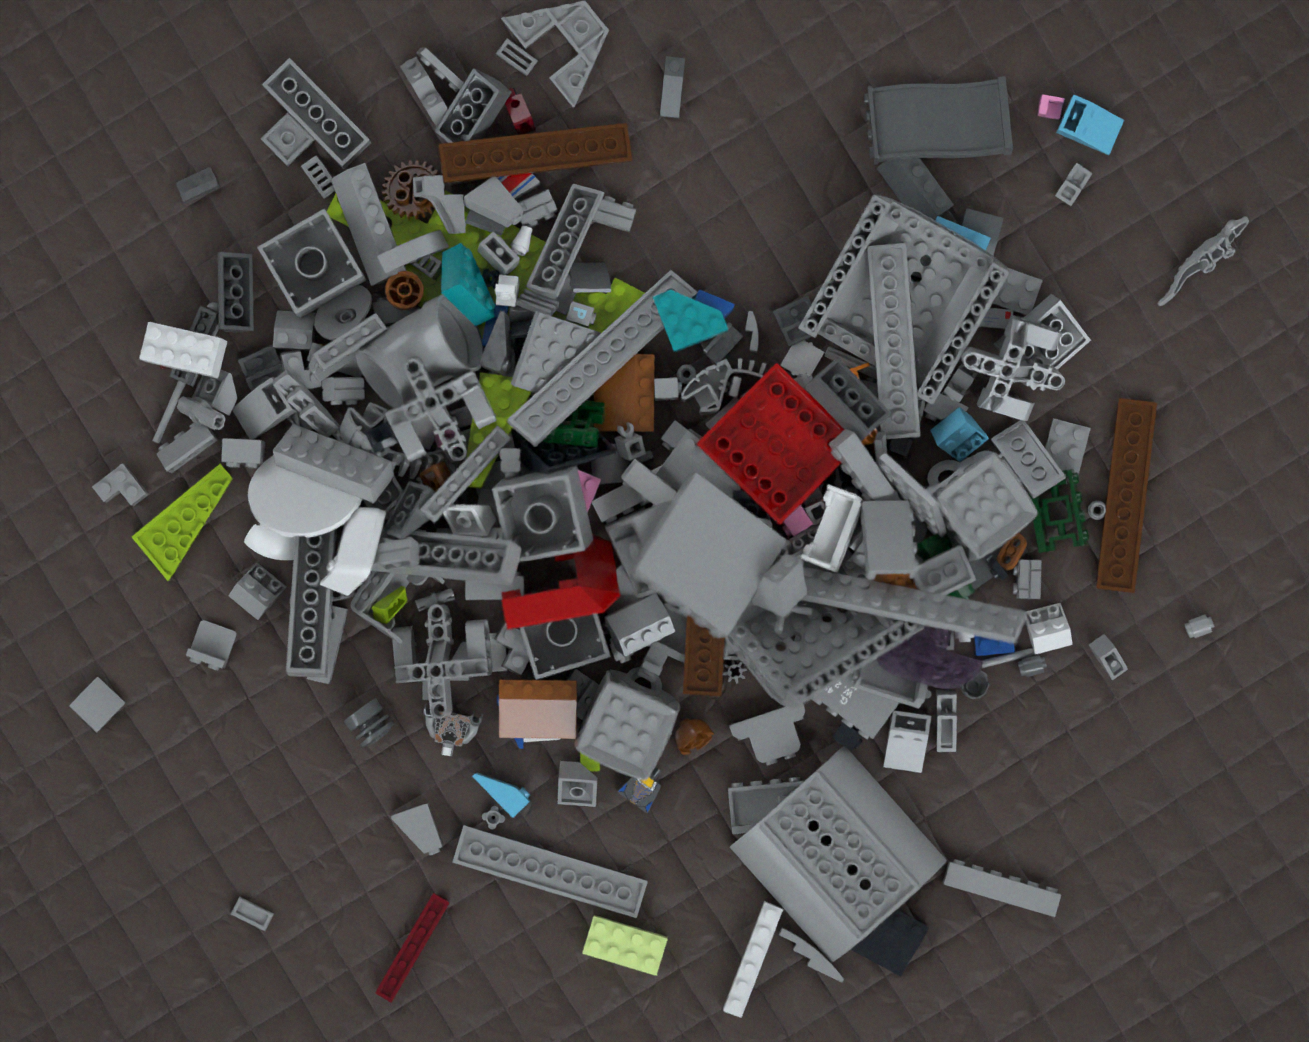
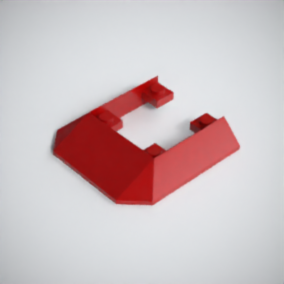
[501,534,620,630]

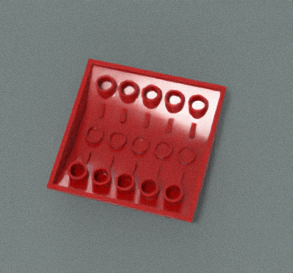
[696,363,845,525]

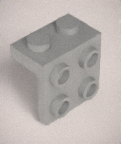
[186,620,237,671]

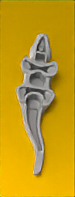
[1157,216,1249,306]

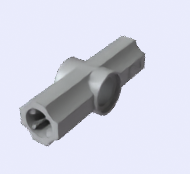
[177,396,226,430]

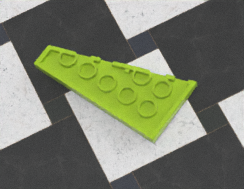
[466,372,532,489]
[132,464,233,581]

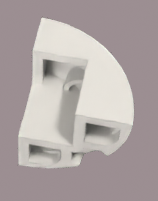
[244,524,295,560]

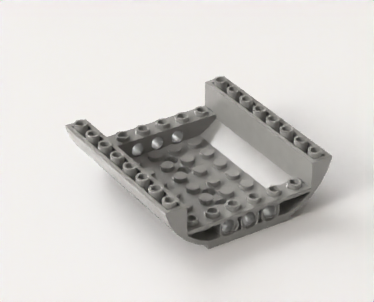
[799,195,1010,405]
[725,523,924,709]
[730,746,947,963]

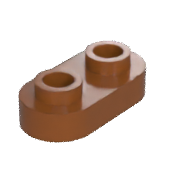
[997,533,1027,570]

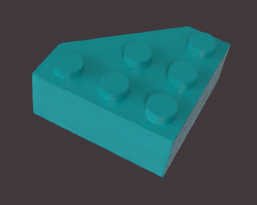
[441,243,495,327]
[653,290,728,352]

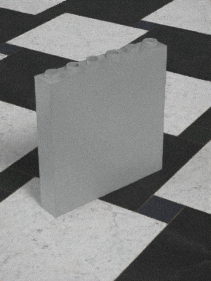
[629,473,786,638]

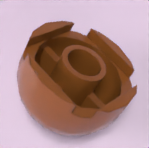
[385,271,424,311]
[675,718,714,755]

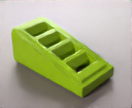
[372,586,408,624]

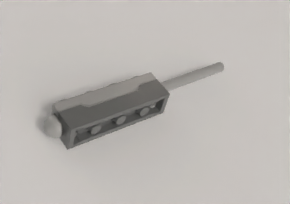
[152,302,219,443]

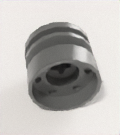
[343,698,395,748]

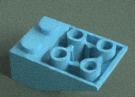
[1056,95,1124,155]

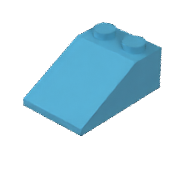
[472,773,531,818]

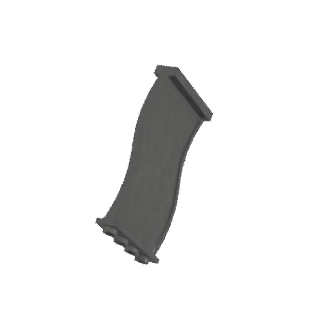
[864,76,1013,165]

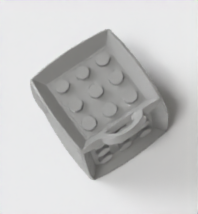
[925,451,1038,562]
[574,667,680,780]

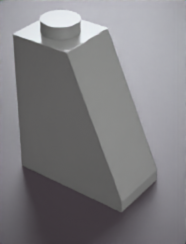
[464,177,523,227]
[391,803,443,855]

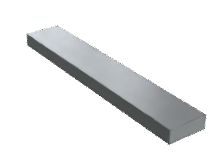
[420,426,512,523]

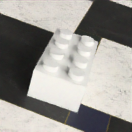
[139,322,227,379]

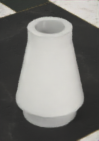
[511,226,533,256]

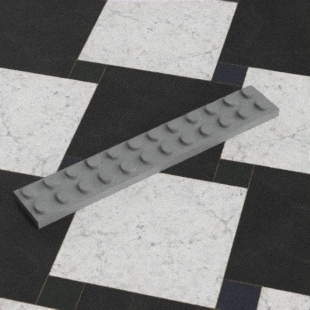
[507,270,698,446]
[801,567,1026,643]

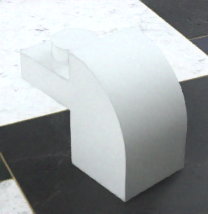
[495,275,520,307]

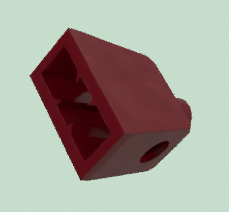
[505,88,536,135]

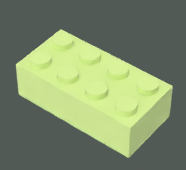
[583,915,668,976]

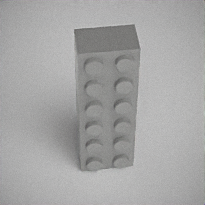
[262,58,371,169]
[273,424,394,503]

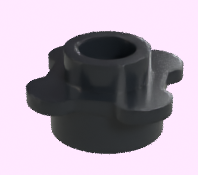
[482,269,500,289]

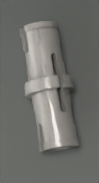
[415,588,455,612]

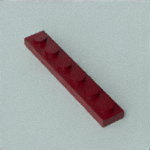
[375,893,450,1003]

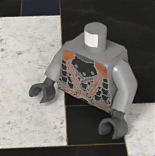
[424,704,483,756]

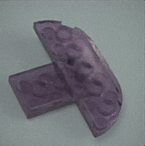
[876,624,984,689]

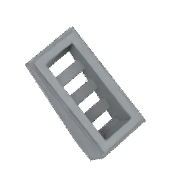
[301,155,335,199]
[410,254,442,281]

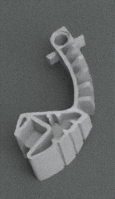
[681,358,803,415]
[339,402,465,479]

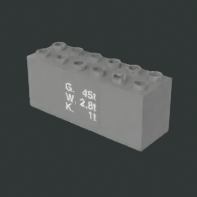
[799,639,899,739]

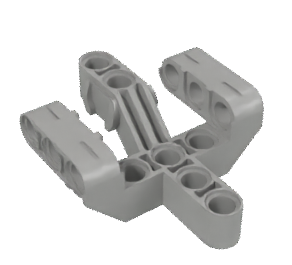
[960,315,1065,421]
[384,357,497,462]
[392,604,492,719]

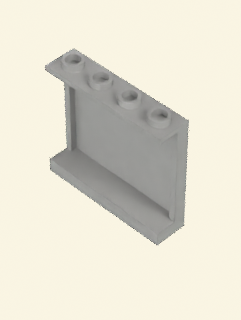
[852,632,939,708]

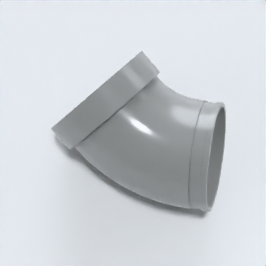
[355,294,484,408]

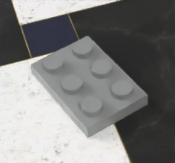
[1045,418,1091,482]
[913,545,976,595]

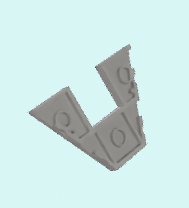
[501,0,609,108]

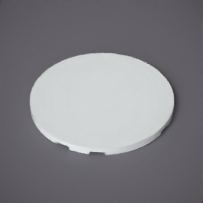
[248,455,362,537]

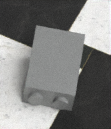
[753,553,807,617]

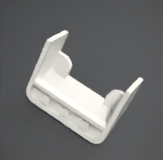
[801,485,864,573]
[320,507,385,596]

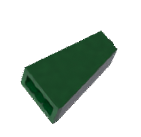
[916,534,975,600]

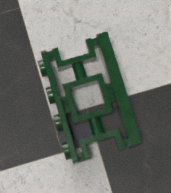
[521,395,605,447]
[1028,469,1089,553]

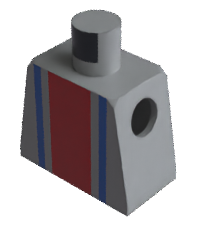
[497,173,540,200]

